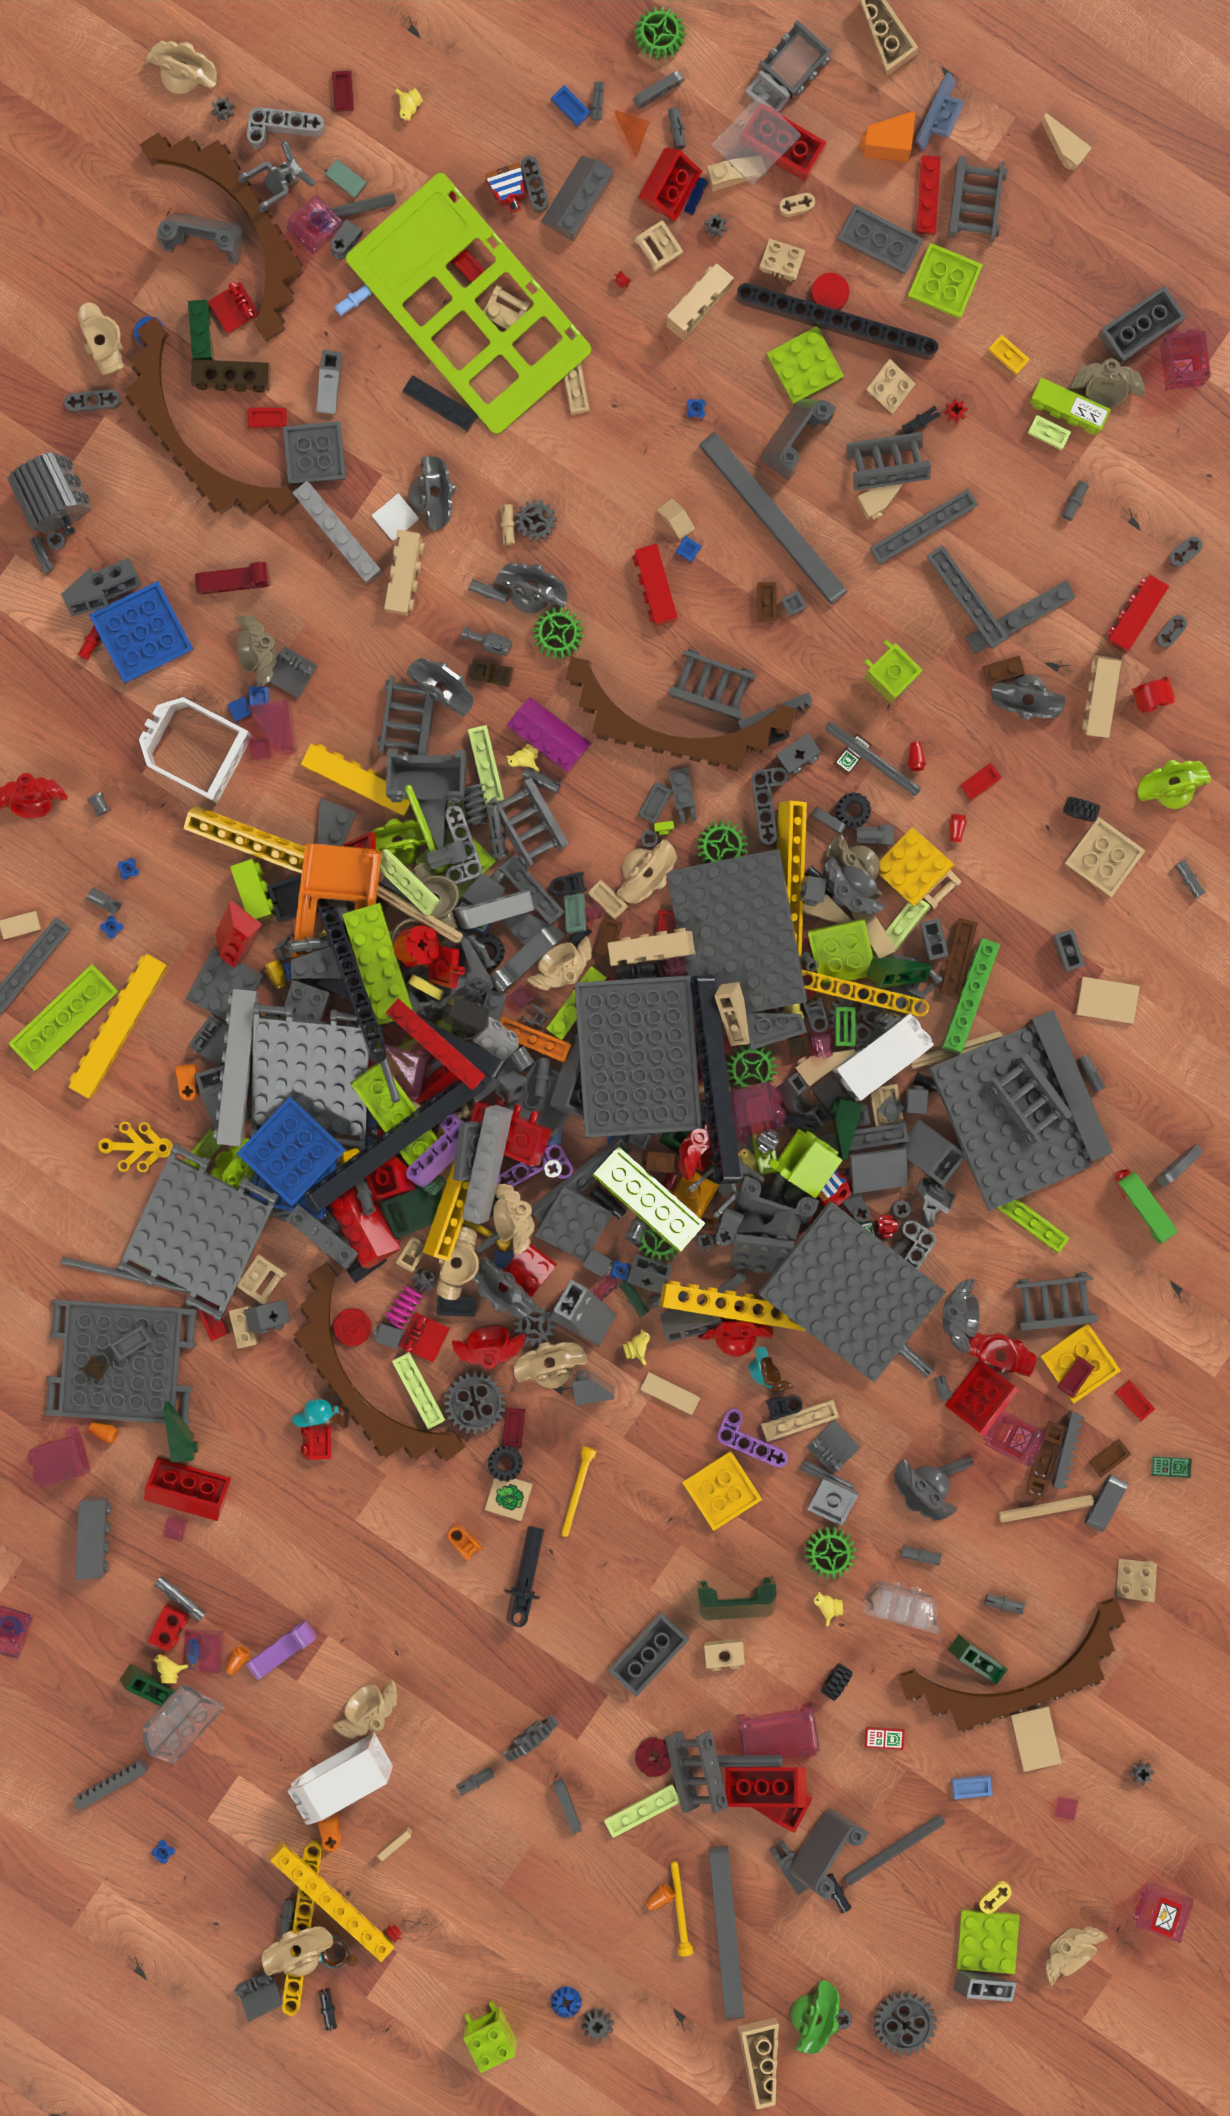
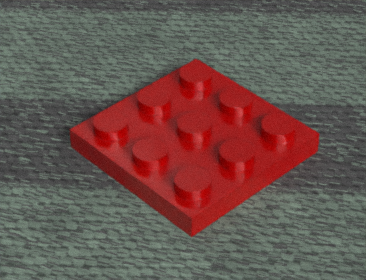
[945,1360,1019,1436]

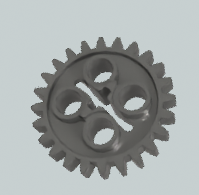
[827,990,885,1051]
[444,1371,507,1434]
[503,1715,559,1762]
[874,1990,937,2055]

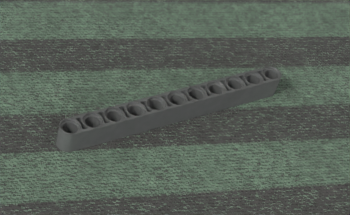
[699,432,847,605]

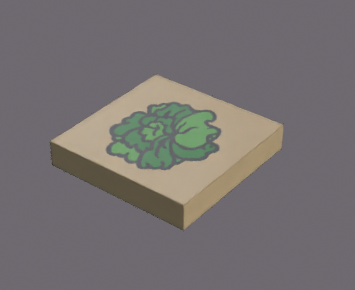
[485,1478,533,1521]

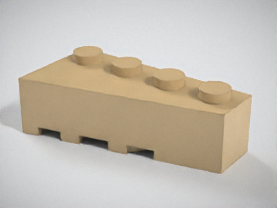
[859,0,919,76]
[666,263,734,341]
[384,529,425,616]
[1082,655,1121,738]
[608,928,695,966]
[737,2017,779,2109]

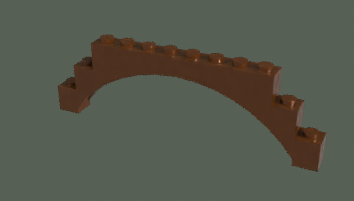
[139,132,303,342]
[124,317,299,517]
[566,657,797,771]
[293,1261,466,1461]
[897,1597,1125,1732]

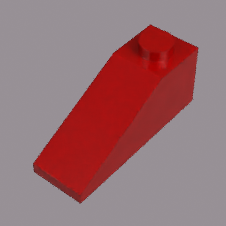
[414,1065,458,1103]

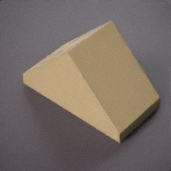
[657,498,695,540]
[396,1236,425,1273]

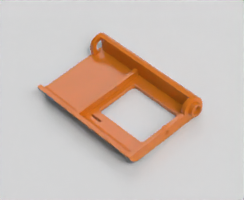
[292,843,382,968]

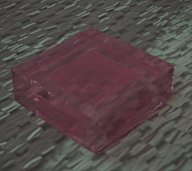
[1054,1796,1078,1821]

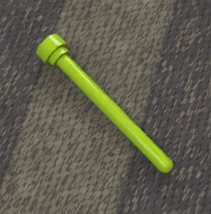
[405,785,449,874]

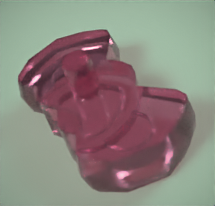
[585,903,602,922]
[591,1276,617,1301]

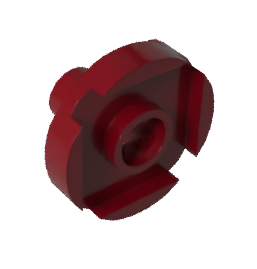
[635,1737,671,1777]

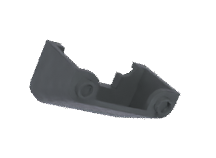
[156,213,244,265]
[762,399,836,480]
[386,749,468,803]
[402,937,493,1021]
[734,1176,819,1233]
[790,1809,869,1901]

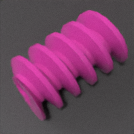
[385,1286,425,1329]

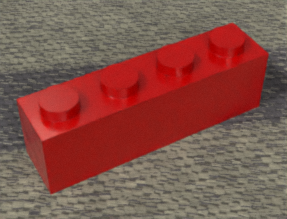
[632,543,678,627]
[1106,574,1169,654]

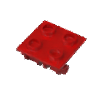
[208,282,259,334]
[399,1312,450,1363]

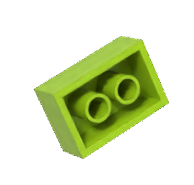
[230,859,275,922]

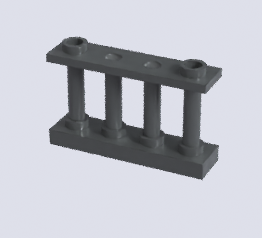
[947,156,1007,243]
[846,432,931,491]
[668,649,756,721]
[377,675,437,755]
[490,778,569,869]
[987,1053,1073,1144]
[286,1204,359,1268]
[1013,1272,1098,1331]
[665,1730,728,1813]

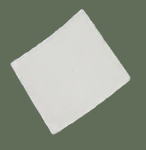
[372,493,419,541]

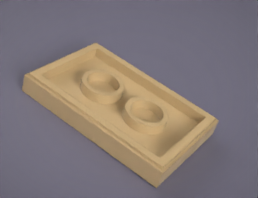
[1076,977,1140,1024]
[1010,1705,1062,1772]

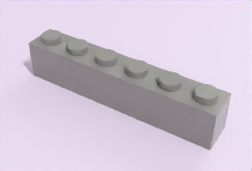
[293,481,382,586]
[462,1105,513,1224]

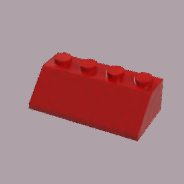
[329,1186,401,1269]
[144,1457,231,1521]

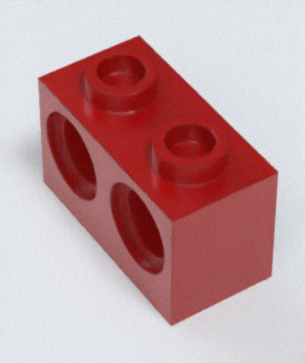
[148,1604,188,1652]

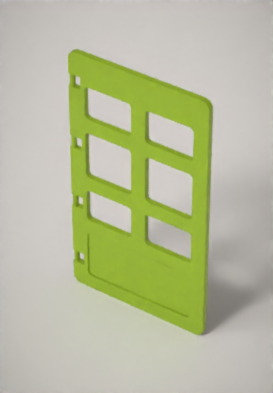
[346,173,592,434]

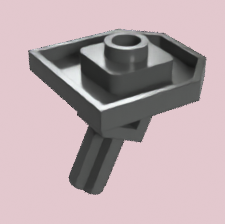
[917,1177,956,1228]

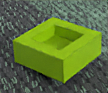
[654,821,674,835]

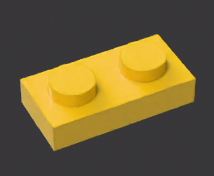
[988,334,1030,376]

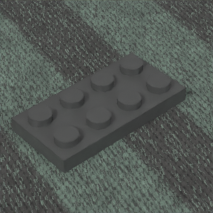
[837,205,923,275]

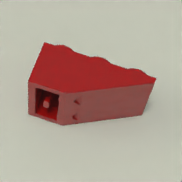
[752,1791,813,1833]

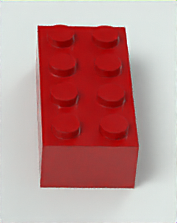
[740,103,827,182]
[725,1767,807,1808]

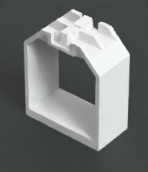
[139,697,253,804]
[831,1013,934,1101]
[288,1733,393,1825]

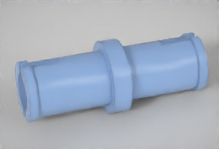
[334,284,372,316]

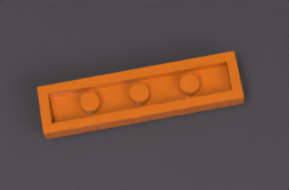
[500,1016,573,1063]

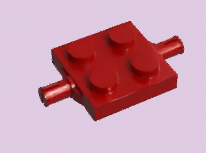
[424,944,465,988]

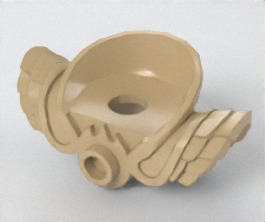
[146,41,217,94]
[77,302,124,375]
[617,839,677,904]
[526,936,592,990]
[493,1184,535,1255]
[437,1227,479,1300]
[514,1342,587,1389]
[333,1679,397,1738]
[261,1926,333,1976]
[1046,1927,1108,1986]

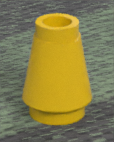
[265,959,287,989]

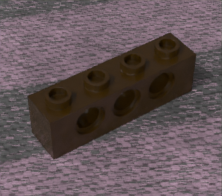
[191,359,271,393]

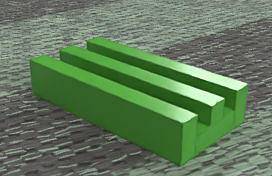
[836,1007,856,1046]

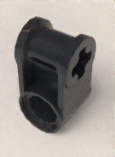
[550,872,588,896]
[765,1394,803,1419]

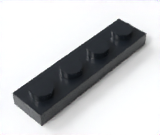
[402,375,478,432]

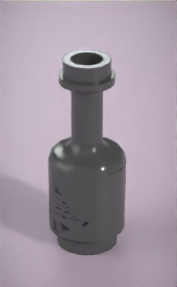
[461,627,512,656]

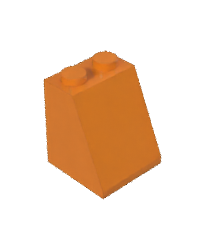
[859,112,916,162]

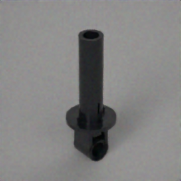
[504,1526,545,1627]

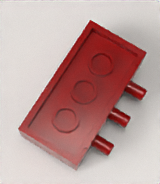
[470,1097,552,1166]

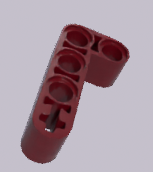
[194,562,271,595]

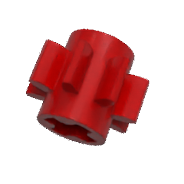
[943,398,968,424]
[875,1215,898,1238]

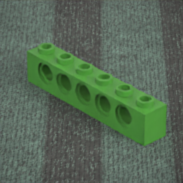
[941,938,1000,1055]

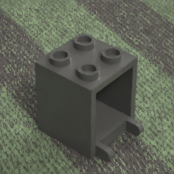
[280,980,334,1022]

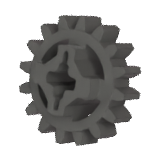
[515,499,557,542]
[514,1304,556,1346]

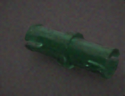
[619,1280,650,1318]

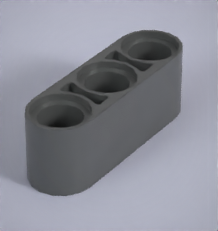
[1084,1474,1128,1532]

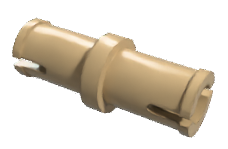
[500,504,516,545]

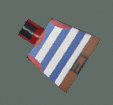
[485,162,525,213]
[816,1170,851,1208]

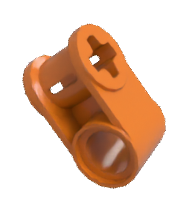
[176,1063,199,1101]
[448,1524,483,1561]
[318,1812,341,1852]

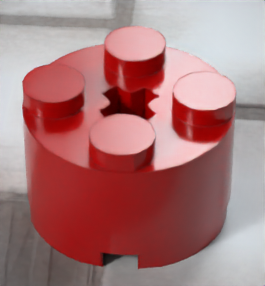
[1131,676,1176,713]
[394,926,439,967]

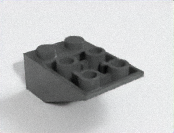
[195,1065,251,1130]
[897,1120,965,1186]
[549,1280,617,1347]

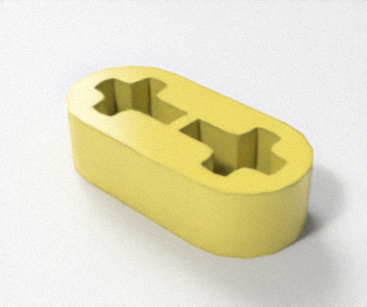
[408,974,445,1000]
[979,1881,1012,1914]

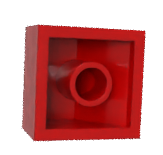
[366,1156,415,1202]

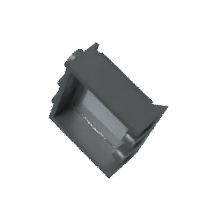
[757,20,832,99]

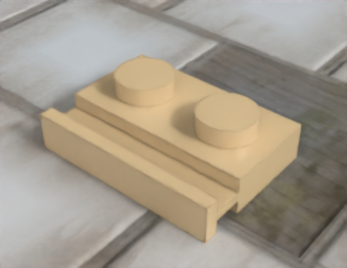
[870,1084,903,1126]

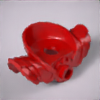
[0,773,68,818]
[678,1124,712,1182]
[699,1305,773,1357]
[452,1325,526,1369]
[967,1332,1036,1377]

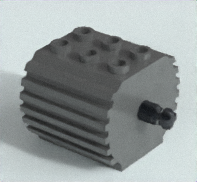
[6,452,92,536]

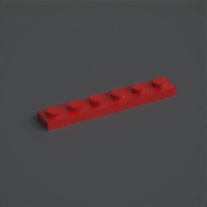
[385,998,486,1091]

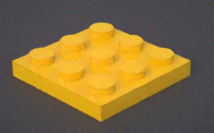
[878,827,955,907]
[1040,1323,1121,1404]
[682,1450,762,1531]

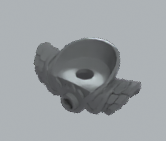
[408,456,455,530]
[496,563,567,613]
[407,658,474,716]
[991,674,1065,720]
[823,856,886,914]
[473,1257,535,1318]
[942,1279,979,1353]
[893,1459,958,1521]

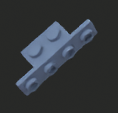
[915,73,965,150]

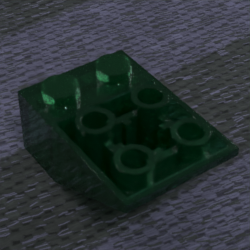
[382,1183,442,1239]

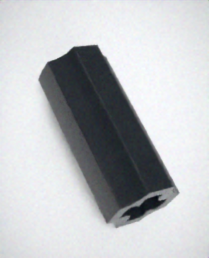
[346,1259,387,1283]

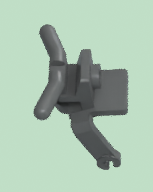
[238,141,315,213]
[688,1155,764,1218]

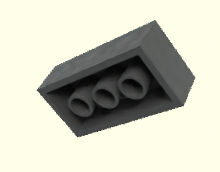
[1098,286,1186,365]
[608,1610,689,1697]

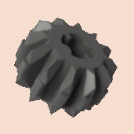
[581,2007,614,2042]

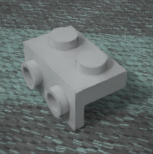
[745,70,790,113]
[474,1017,519,1061]

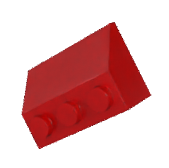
[638,147,702,221]
[215,901,262,968]

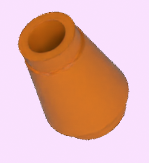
[88,1422,119,1444]
[225,1645,250,1675]
[646,1884,675,1911]

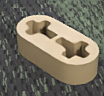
[779,193,815,217]

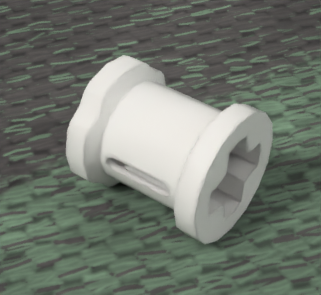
[544,1160,562,1178]

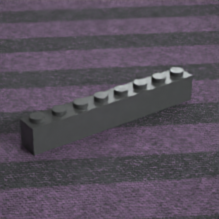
[1029,1010,1113,1161]

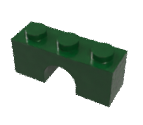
[188,299,214,360]

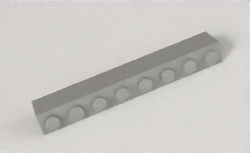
[214,989,258,1146]

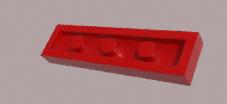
[916,155,941,235]

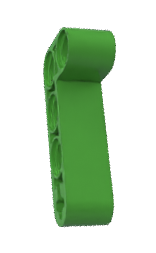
[1118,1171,1178,1244]

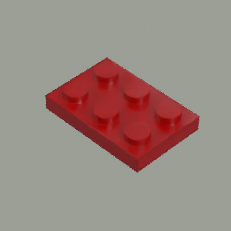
[499,1243,557,1297]

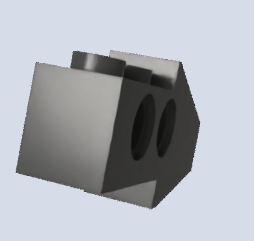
[61,558,142,616]

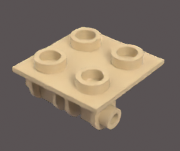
[759,239,806,282]
[866,359,915,414]
[1116,1558,1157,1602]

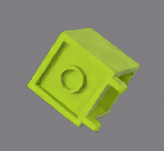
[864,639,923,704]
[768,1129,842,1198]
[463,2001,517,2073]

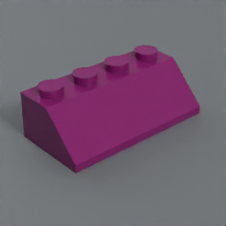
[506,697,591,774]

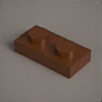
[757,582,777,622]
[982,655,1025,685]

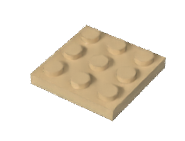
[1064,817,1145,898]

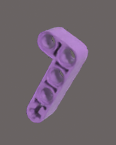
[406,1113,463,1187]
[497,1145,573,1187]
[717,1407,788,1468]
[246,1620,317,1680]

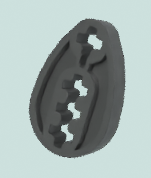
[1155,1144,1203,1187]

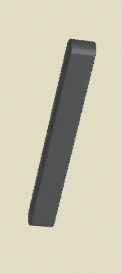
[709,1845,745,2020]

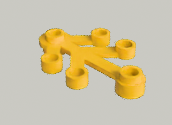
[98,1122,173,1172]

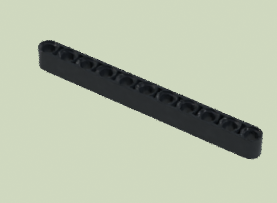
[736,283,938,360]
[316,898,387,1063]
[690,975,741,1185]
[313,979,506,1080]
[304,1078,486,1212]

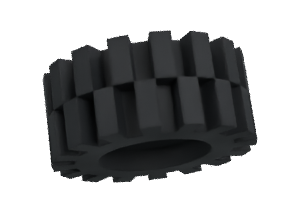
[836,792,871,828]
[1063,797,1100,822]
[474,934,505,969]
[488,1445,523,1482]
[821,1663,853,1701]

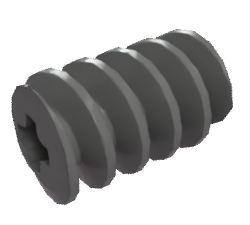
[463,784,489,826]

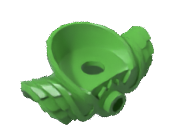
[790,1980,840,2054]

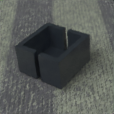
[267,875,317,923]

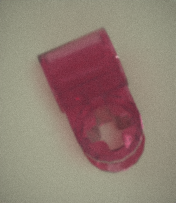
[810,1032,833,1058]

